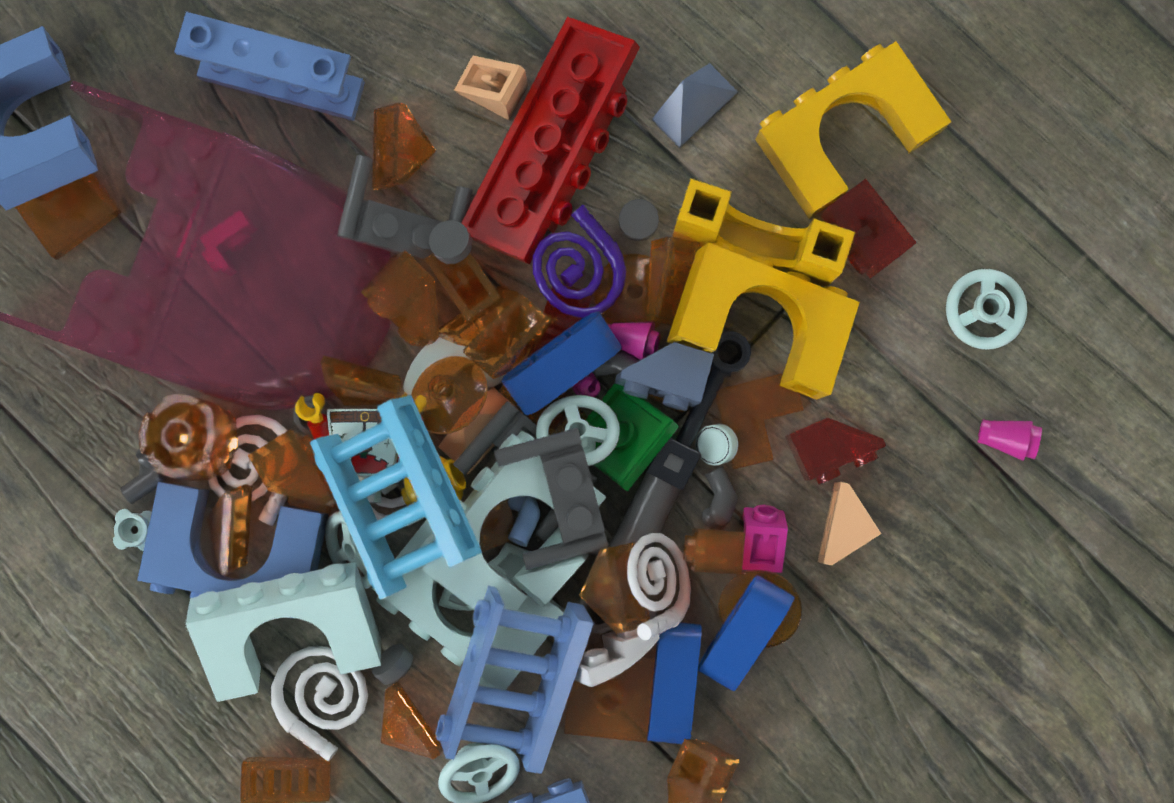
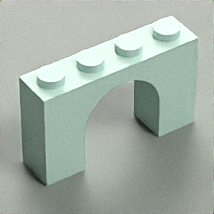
[420,430,606,631]
[372,519,565,690]
[186,562,381,702]

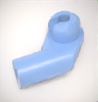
[507,496,540,547]

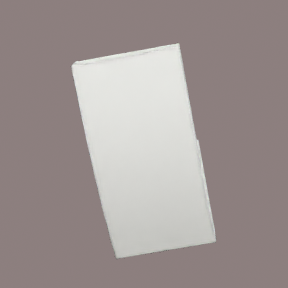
[574,621,660,687]

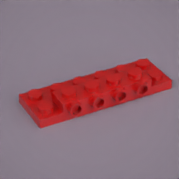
[461,17,640,265]

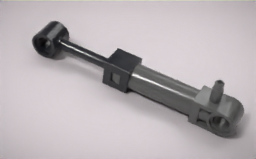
[579,331,751,634]

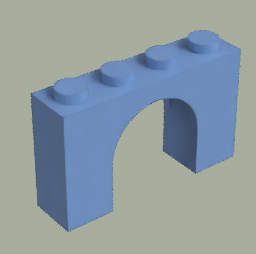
[0,26,98,211]
[137,482,329,618]

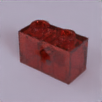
[821,178,917,279]

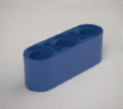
[501,311,622,415]
[698,574,794,691]
[647,622,702,745]

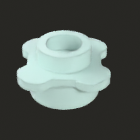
[113,509,152,551]

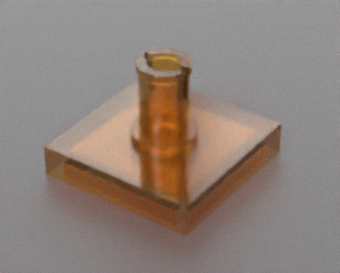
[15,173,122,260]
[564,650,655,743]

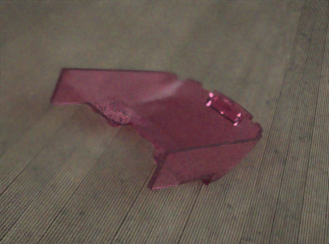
[0,81,396,410]

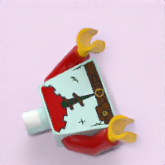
[295,392,427,503]

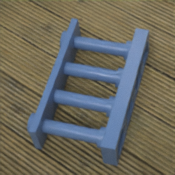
[174,12,365,121]
[436,586,594,774]

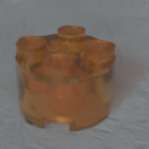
[138,394,238,481]

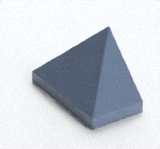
[652,63,738,148]

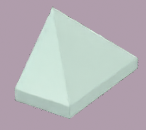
[512,527,589,608]

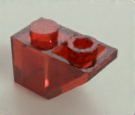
[785,418,886,485]

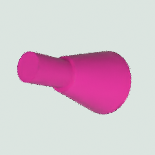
[608,322,661,360]

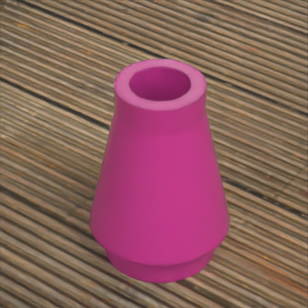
[977,419,1042,461]

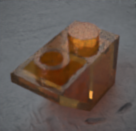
[361,250,439,348]
[248,429,338,508]
[683,527,745,575]
[667,739,740,803]

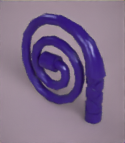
[533,205,627,318]

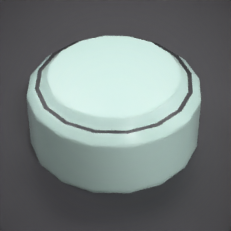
[695,423,739,466]

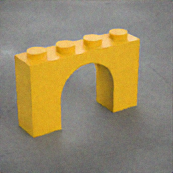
[755,41,951,219]
[672,179,855,287]
[667,241,860,400]

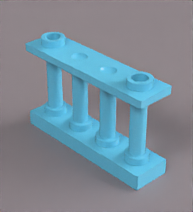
[310,395,483,600]

